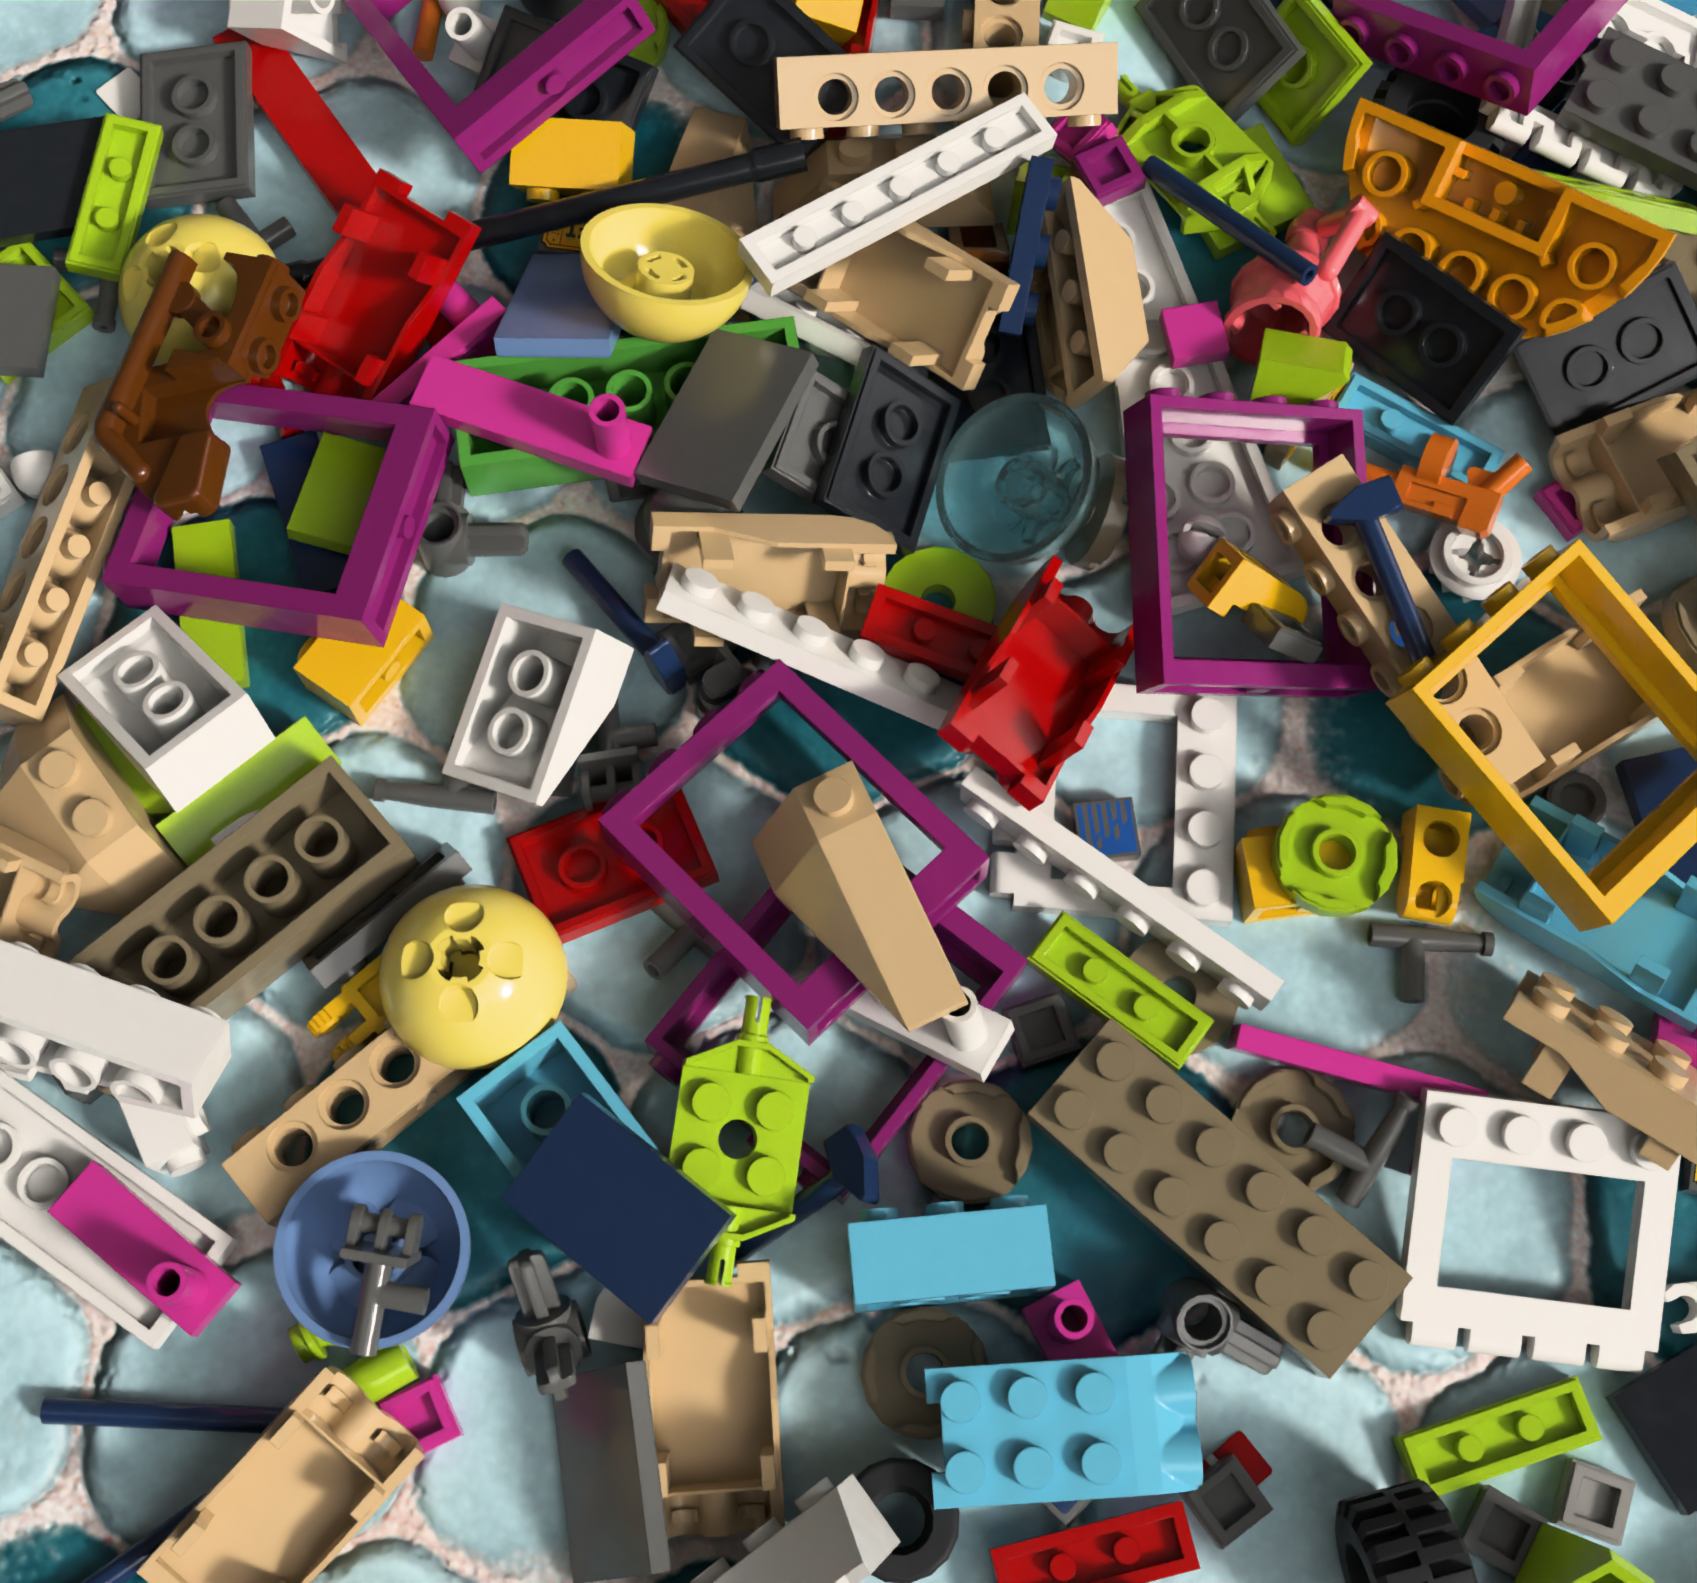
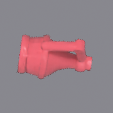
[1223,194,1379,366]

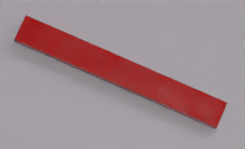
[212,28,455,348]

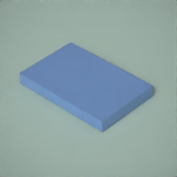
[493,254,622,358]

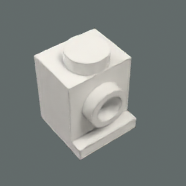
[118,1101,211,1177]

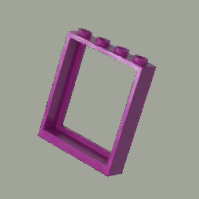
[343,0,656,174]
[1332,0,1628,116]
[101,384,455,648]
[1123,388,1379,699]
[598,659,990,1046]
[644,866,1028,1205]

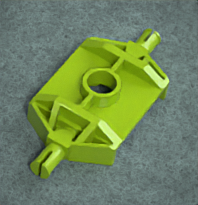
[1114,74,1276,237]
[669,995,815,1287]

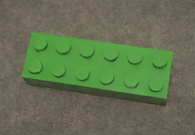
[455,316,799,497]

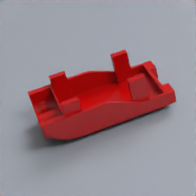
[272,168,482,400]
[937,555,1135,811]

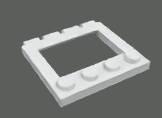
[1479,0,1697,199]
[989,683,1237,927]
[1395,1087,1681,1374]

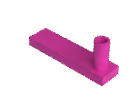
[409,354,654,488]
[1227,1024,1489,1176]

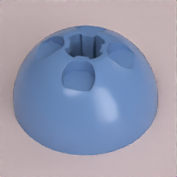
[273,1150,471,1349]

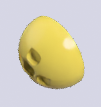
[580,203,754,343]
[118,214,276,366]
[379,884,568,1070]

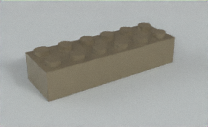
[67,755,420,1099]
[1026,1018,1413,1379]

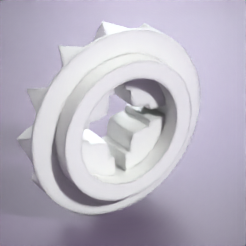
[1427,520,1522,603]

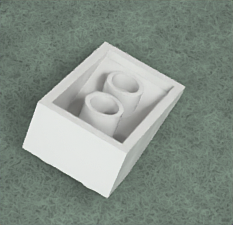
[441,603,634,807]
[57,605,276,813]

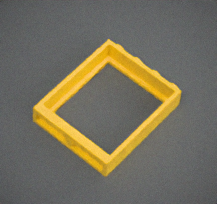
[1385,539,1697,932]

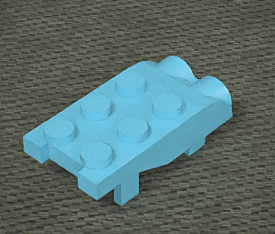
[1473,795,1697,1033]
[924,1351,1203,1510]

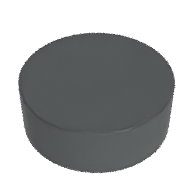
[1541,772,1607,824]

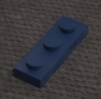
[996,155,1062,338]

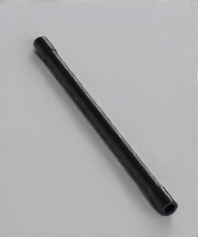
[286,137,808,291]

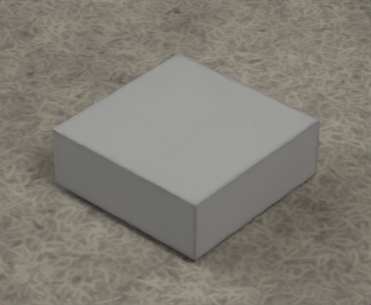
[1550,1458,1636,1546]

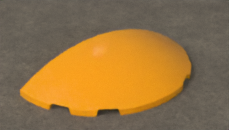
[1343,97,1677,339]

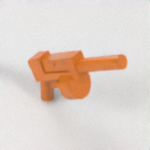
[1312,433,1532,540]

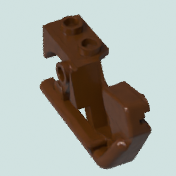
[92,250,306,521]

